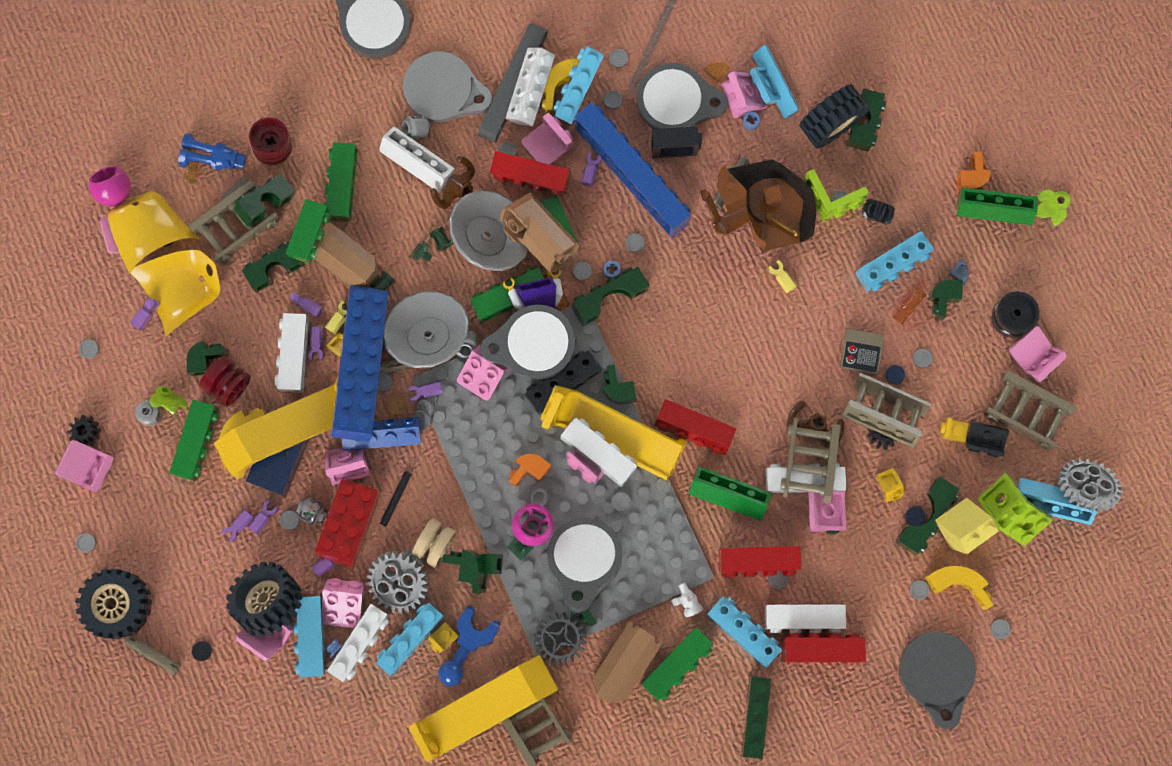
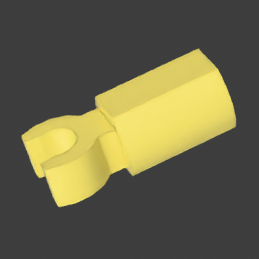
[768,260,797,294]
[325,301,346,335]

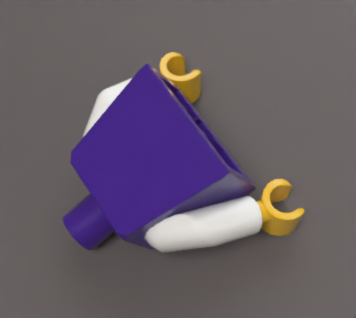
[503,270,563,310]

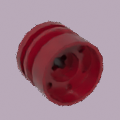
[249,117,292,166]
[199,356,251,407]

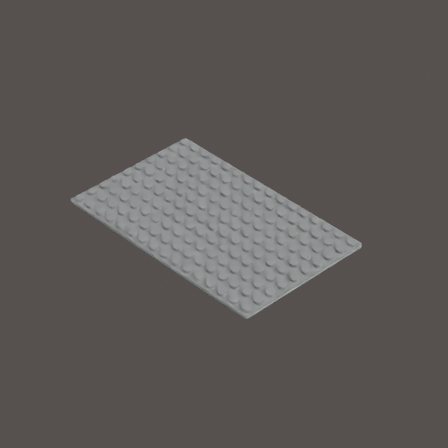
[413,307,713,656]

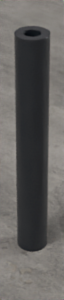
[379,471,412,527]

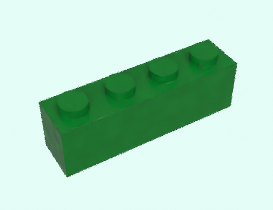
[324,142,358,222]
[956,187,1038,225]
[470,268,544,324]
[169,400,220,482]
[688,466,772,521]
[641,627,713,701]

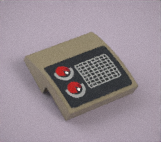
[839,328,884,374]

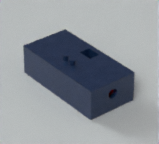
[246,409,310,497]

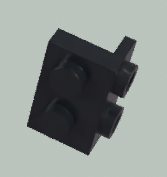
[965,420,1009,457]

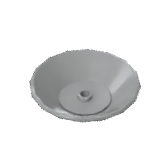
[450,190,529,271]
[383,291,469,368]

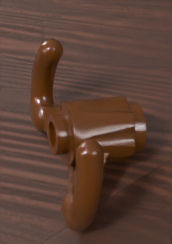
[430,156,475,209]
[787,400,844,448]

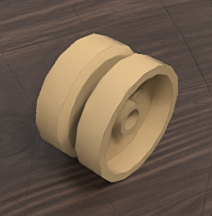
[412,518,457,569]

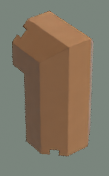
[499,192,580,273]
[315,222,380,288]
[593,621,662,704]

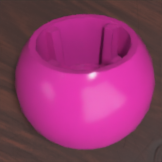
[89,166,131,206]
[512,503,554,546]

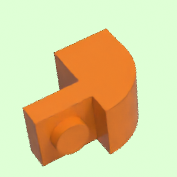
[957,152,991,194]
[508,454,552,488]

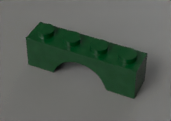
[571,267,650,326]
[895,476,960,555]
[741,676,771,759]

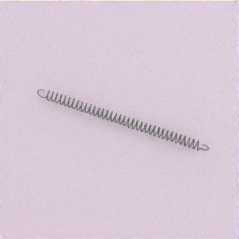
[628,0,676,95]

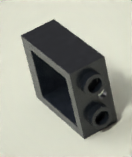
[651,127,702,158]

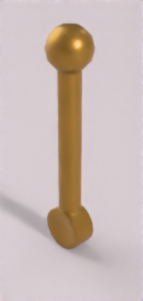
[766,213,800,237]

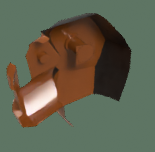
[700,159,816,251]

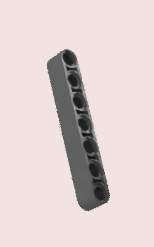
[478,23,548,143]

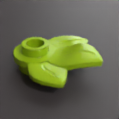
[1036,190,1071,226]
[149,386,188,414]

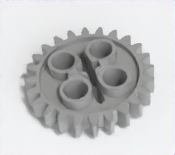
[1057,458,1123,513]
[366,550,430,613]

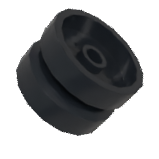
[991,291,1040,338]

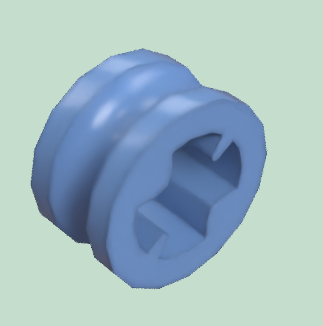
[742,111,760,130]
[603,261,621,279]
[325,639,344,658]

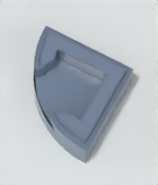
[949,259,968,286]

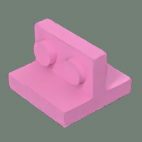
[721,71,766,118]
[325,447,370,485]
[808,491,846,532]

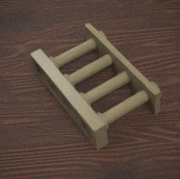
[189,180,280,264]
[983,370,1077,450]
[842,373,931,448]
[780,418,841,504]
[502,698,572,766]

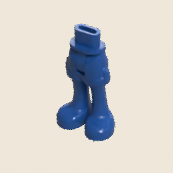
[179,133,246,170]

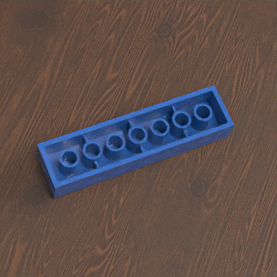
[574,102,691,238]
[330,285,389,442]

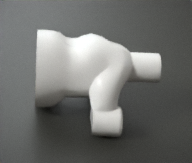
[671,582,703,617]

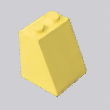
[936,498,999,554]

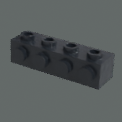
[525,350,601,415]

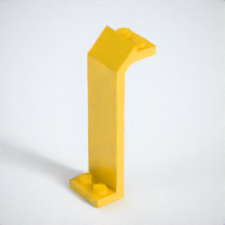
[214,377,338,480]
[540,385,688,480]
[408,655,558,763]

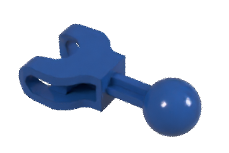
[438,605,500,686]

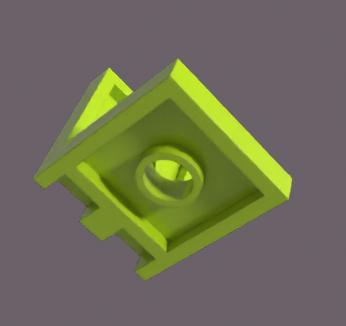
[803,169,869,222]
[977,473,1053,546]

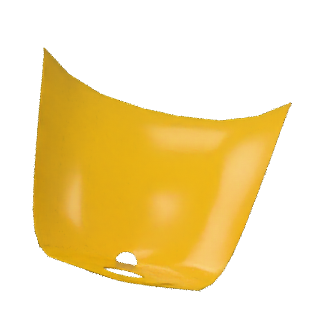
[108,191,200,274]
[131,250,220,338]

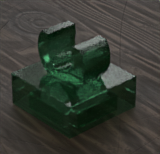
[409,241,432,262]
[507,538,535,561]

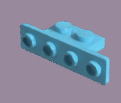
[749,45,799,118]

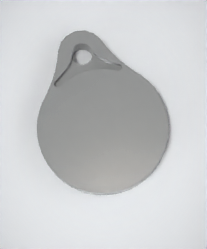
[403,52,493,123]

